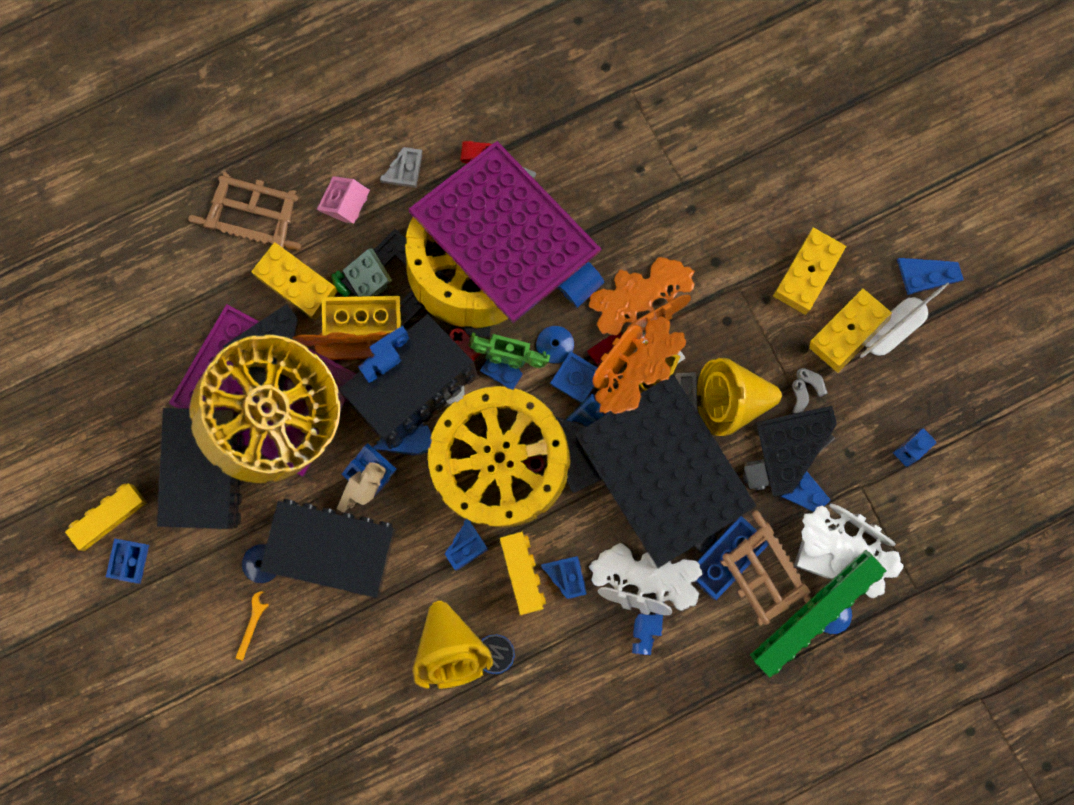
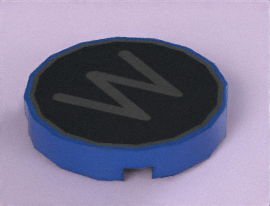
[481,634,515,674]

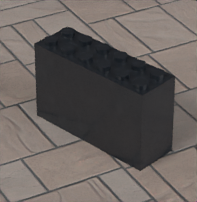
[339,314,477,450]
[157,408,245,529]
[260,499,396,598]

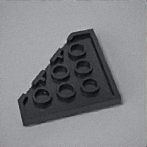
[223,304,299,410]
[756,406,837,498]
[539,416,602,494]

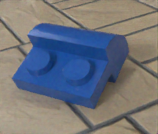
[557,262,605,308]
[341,444,396,495]
[106,538,149,584]

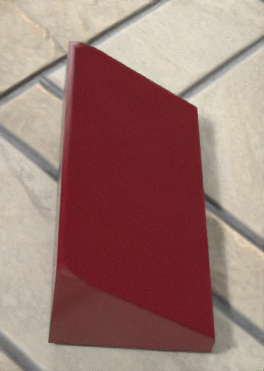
[587,333,622,367]

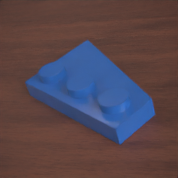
[897,258,964,295]

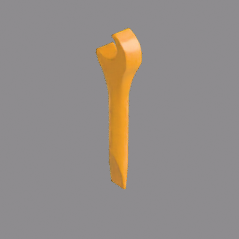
[236,591,269,661]

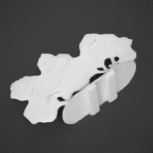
[860,283,949,358]
[801,504,904,598]
[589,543,702,615]

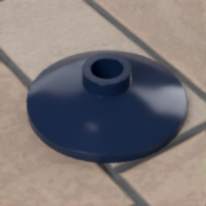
[242,544,277,583]

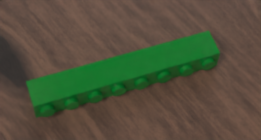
[750,549,887,678]

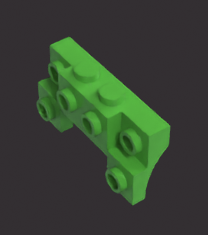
[468,332,550,369]

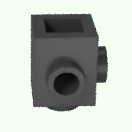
[743,459,769,490]

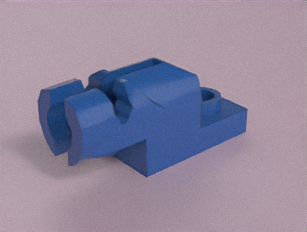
[358,326,409,383]
[632,598,664,655]

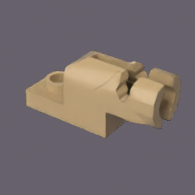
[337,462,386,512]

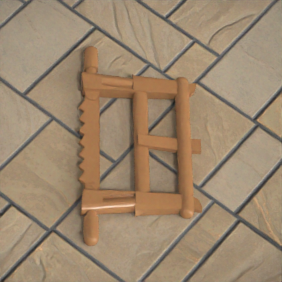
[188,172,301,250]
[720,510,811,626]

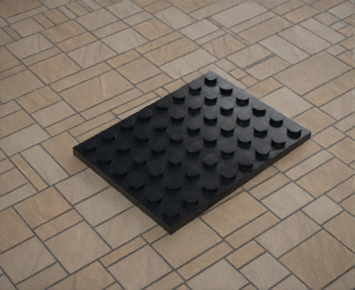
[574,374,757,569]

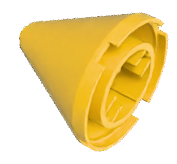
[697,358,782,436]
[413,601,493,689]

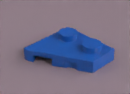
[779,472,831,512]

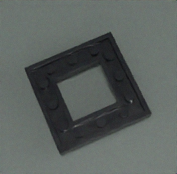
[342,229,448,327]

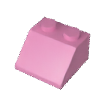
[317,177,370,224]

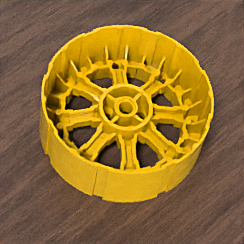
[405,217,508,328]
[190,335,340,483]
[428,387,570,527]

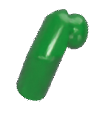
[331,271,351,297]

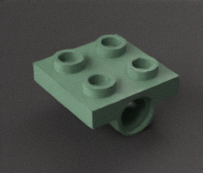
[343,249,392,297]

